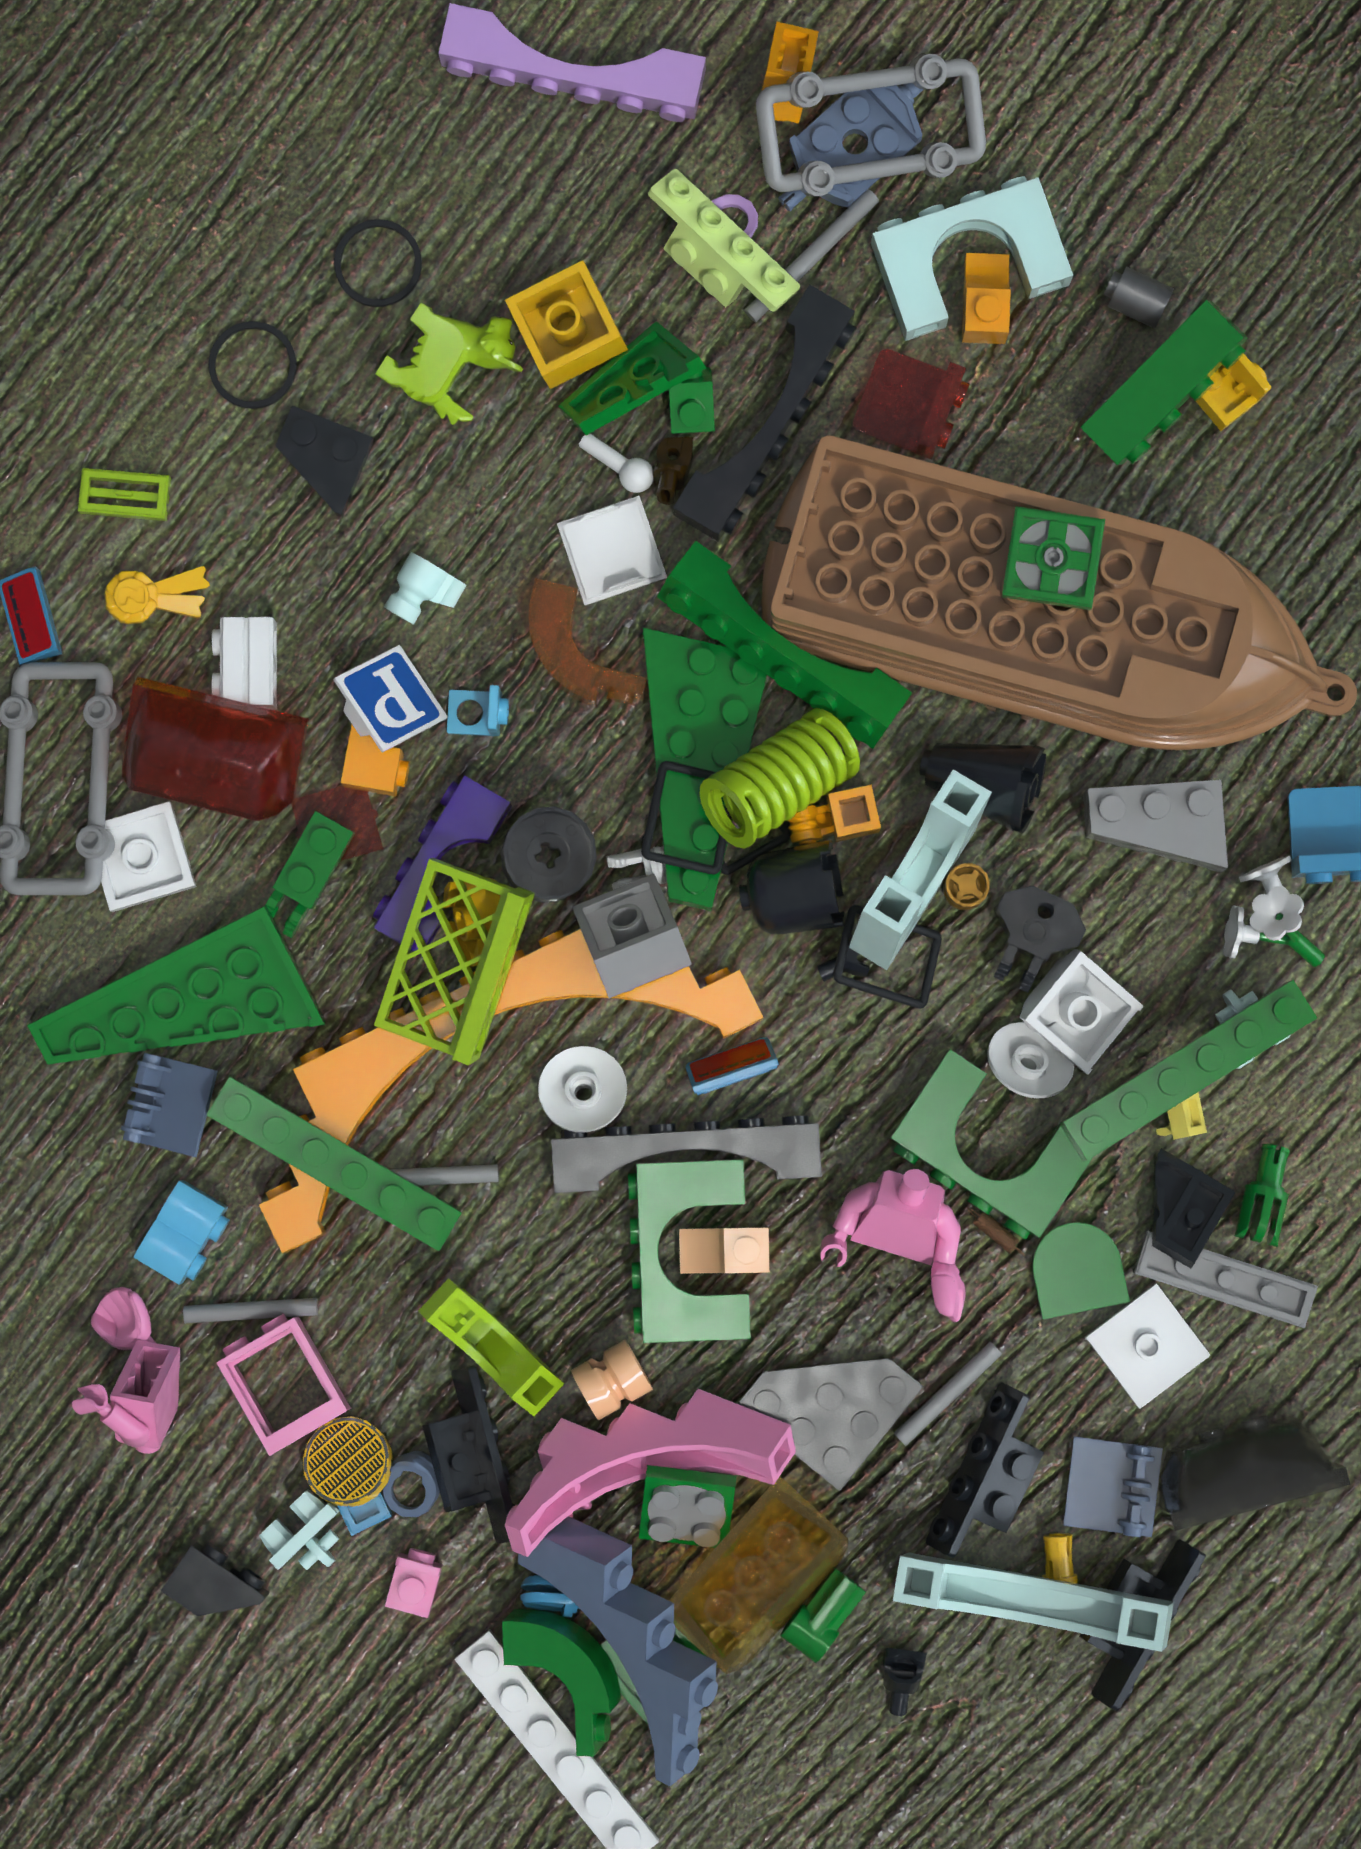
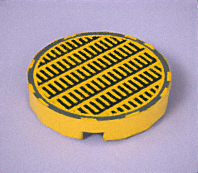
[303,1416,392,1507]

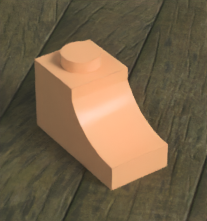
[679,1227,770,1274]

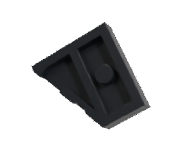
[275,406,374,518]
[1152,1148,1235,1269]

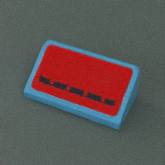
[0,566,63,666]
[686,1037,779,1096]

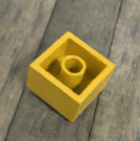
[505,260,628,389]

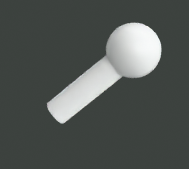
[579,433,654,493]

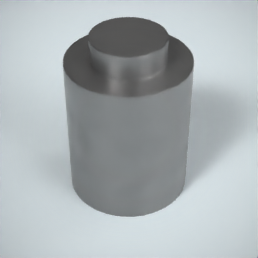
[1104,266,1174,329]

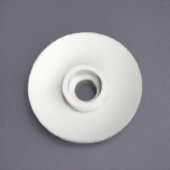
[987,1022,1074,1098]
[538,1046,627,1132]

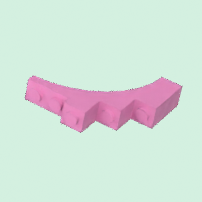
[505,1389,796,1557]

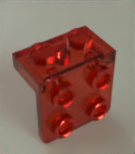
[853,349,970,460]

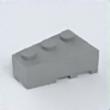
[1083,780,1228,873]

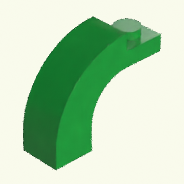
[502,1609,621,1757]

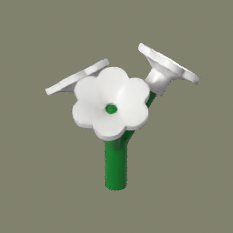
[1224,855,1325,967]

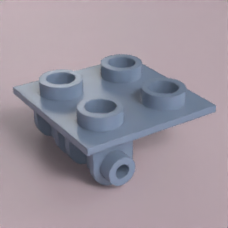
[120,1053,218,1158]
[1063,1436,1163,1537]

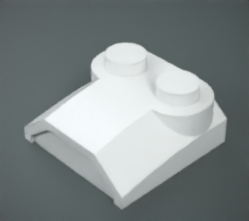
[1019,949,1144,1075]

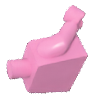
[820,1169,966,1323]
[72,1287,180,1454]

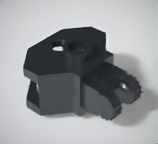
[994,886,1086,993]

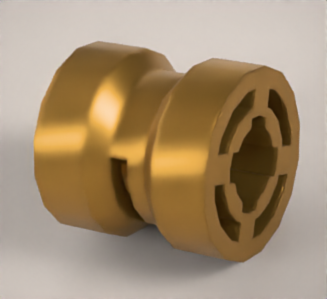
[943,863,990,910]

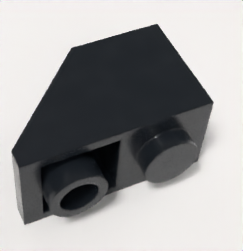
[161,1542,270,1616]

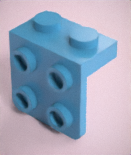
[1287,786,1361,884]

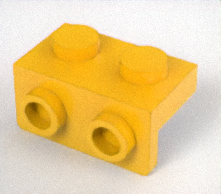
[1196,354,1271,431]

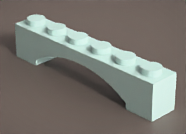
[893,1553,1174,1652]

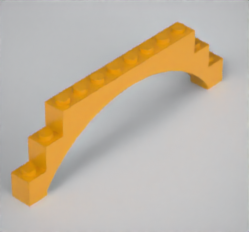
[259,929,763,1253]

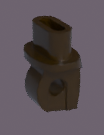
[653,437,693,505]

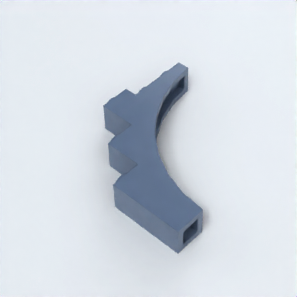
[518,1516,718,1786]

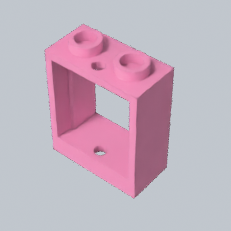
[216,1314,351,1456]

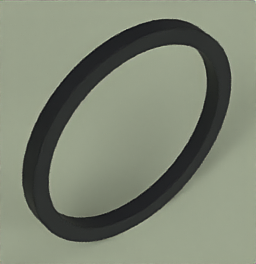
[334,219,422,307]
[209,321,297,409]

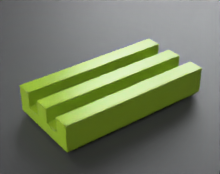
[78,468,171,521]

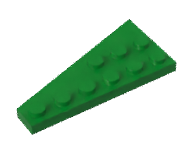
[642,628,767,911]
[27,905,326,1065]

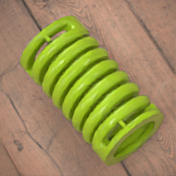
[700,708,860,849]

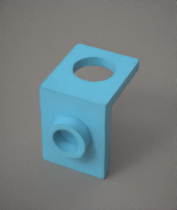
[447,685,509,736]

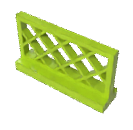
[374,857,535,1066]

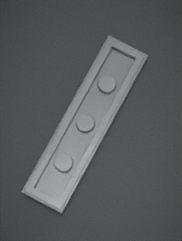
[1133,1231,1318,1328]

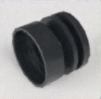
[500,806,597,903]

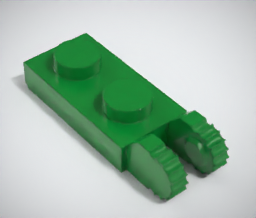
[265,811,356,938]

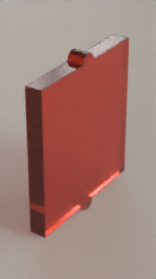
[290,786,384,862]

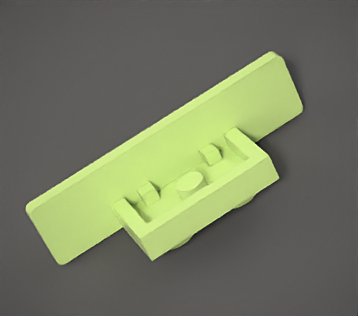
[648,169,800,312]

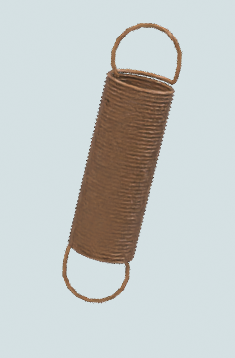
[968,1208,1025,1256]

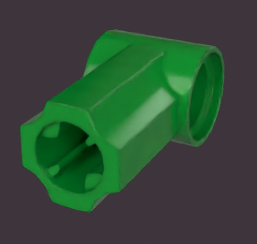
[780,1568,866,1663]

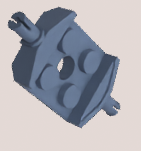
[778,83,923,212]

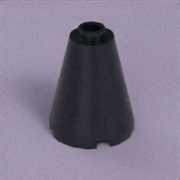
[919,743,1046,833]

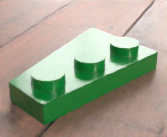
[558,321,706,435]

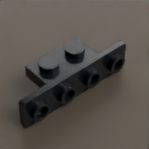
[422,1365,515,1543]
[926,1382,1044,1558]
[1079,1539,1206,1711]

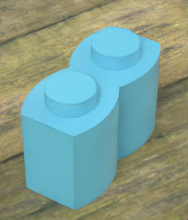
[133,1180,230,1285]

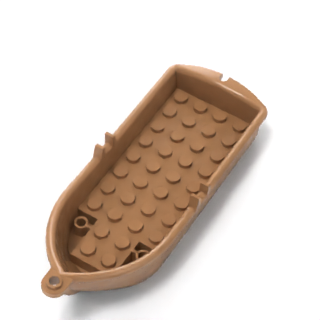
[762,435,1357,750]

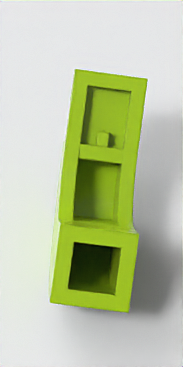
[418,1278,564,1416]

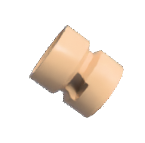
[571,1340,653,1420]

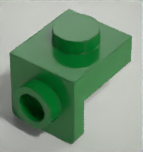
[669,367,715,434]

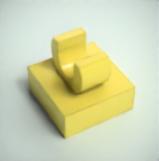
[1156,1092,1207,1140]

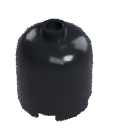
[739,840,846,934]

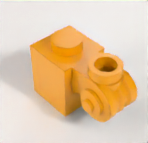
[787,784,881,845]

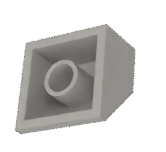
[572,874,692,998]

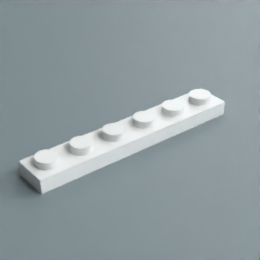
[454,1629,659,1849]

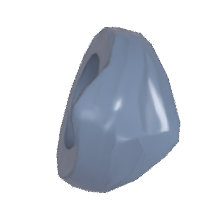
[383,1451,440,1517]

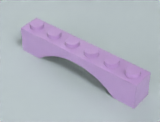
[438,3,706,122]

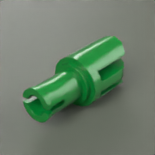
[1234,1144,1290,1247]

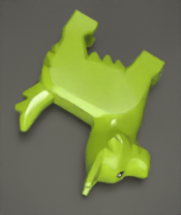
[375,302,523,425]

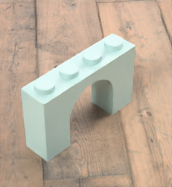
[871,176,1073,341]
[849,769,992,970]

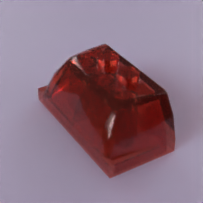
[121,677,309,821]

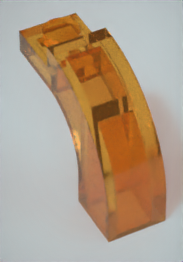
[528,578,647,707]

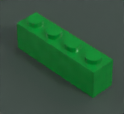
[1080,300,1248,465]

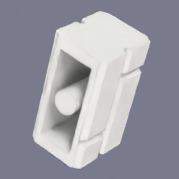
[212,617,277,711]

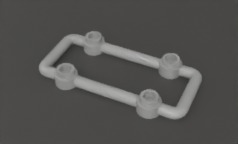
[756,54,986,197]
[0,662,122,895]

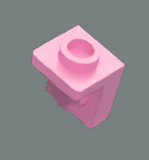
[385,1548,443,1618]

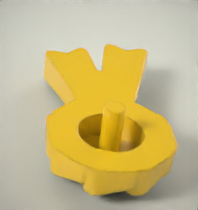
[104,566,210,624]

